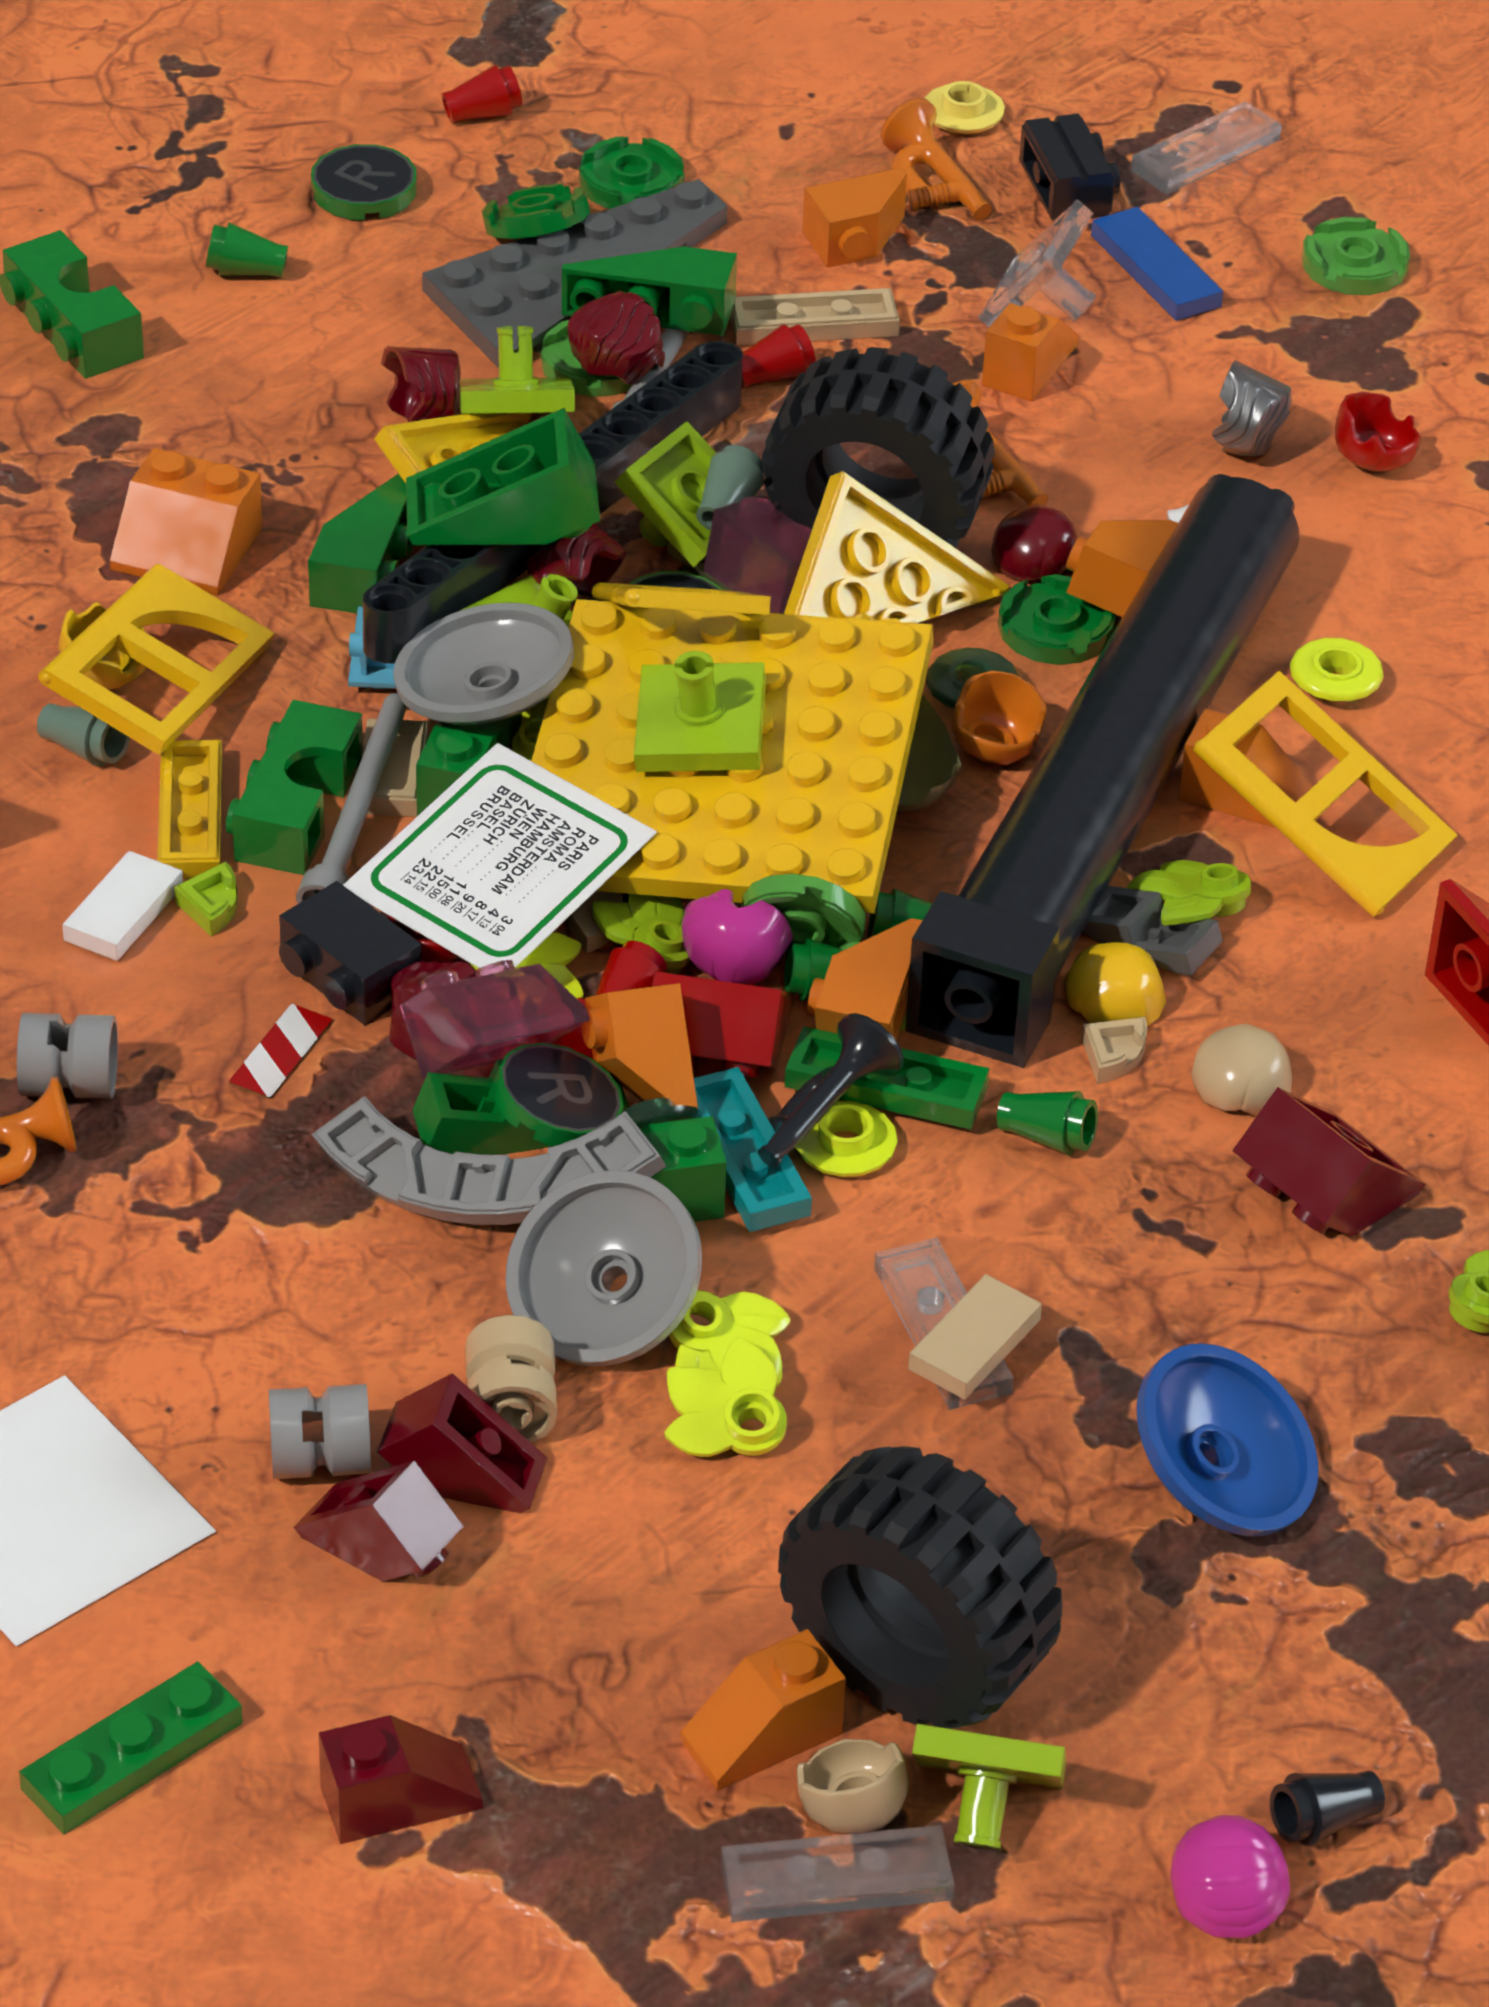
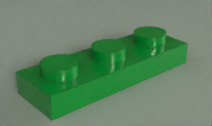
[785,1026,990,1130]
[19,1661,243,1835]

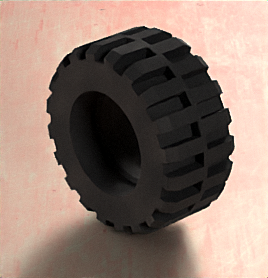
[761,347,995,548]
[778,1446,1062,1729]

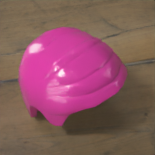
[682,889,793,985]
[1170,1815,1290,1938]

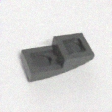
[1082,886,1223,976]

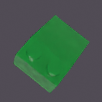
[406,408,600,545]

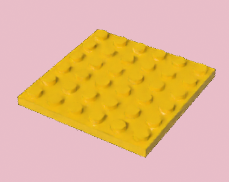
[531,599,934,913]

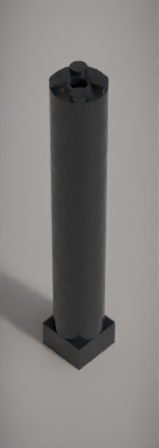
[905,474,1299,1068]

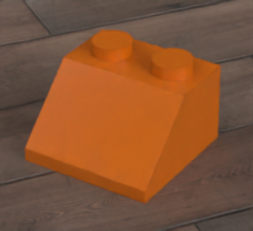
[110,448,263,596]

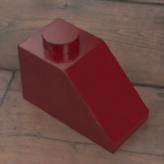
[377,1373,548,1513]
[294,1461,464,1582]
[318,1715,483,1844]

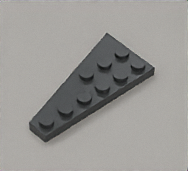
[422,179,728,368]

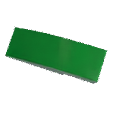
[412,1059,632,1155]

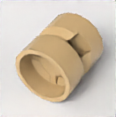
[465,1315,557,1443]

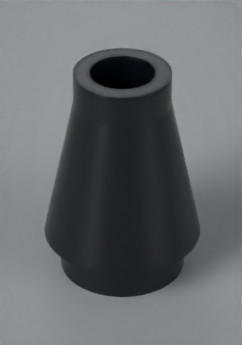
[1270,1770,1385,1846]

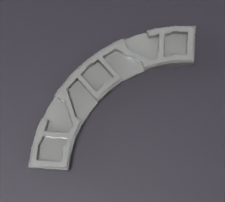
[312,1096,667,1225]

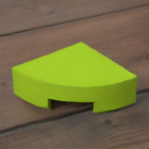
[174,861,238,936]

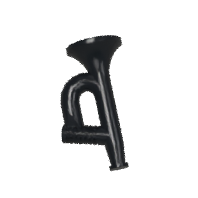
[758,1013,904,1168]

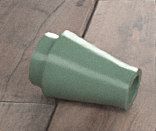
[696,445,764,532]
[37,703,130,766]

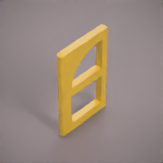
[38,564,275,755]
[592,583,771,615]
[1192,671,1458,918]

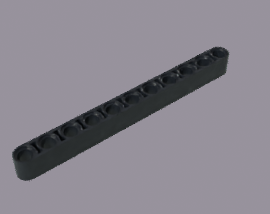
[363,341,743,664]

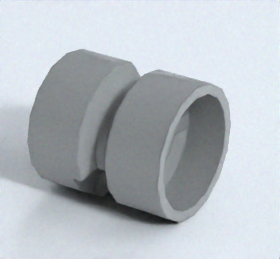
[17,1013,118,1099]
[269,1384,371,1479]

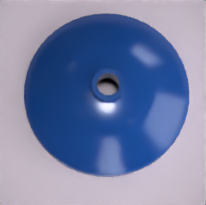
[1137,1343,1318,1537]

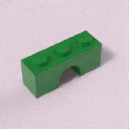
[0,230,144,379]
[226,700,363,875]

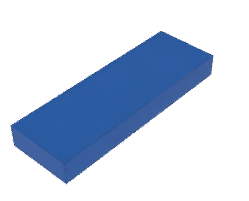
[1091,206,1223,321]

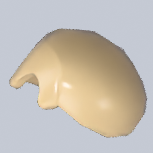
[1191,1024,1292,1116]
[797,1739,909,1835]

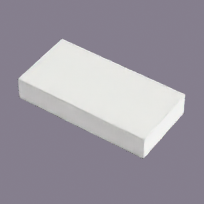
[62,851,183,961]

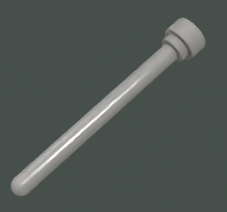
[296,693,407,904]

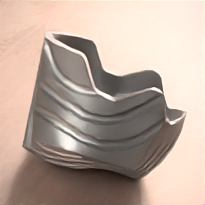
[1212,360,1292,456]

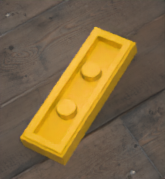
[157,740,223,879]

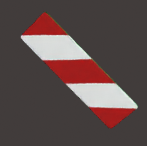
[229,1004,332,1098]

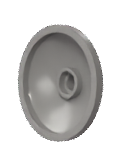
[393,603,574,725]
[506,1170,702,1367]

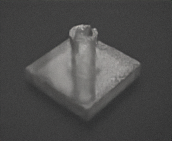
[978,199,1096,327]

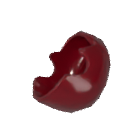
[992,504,1078,581]

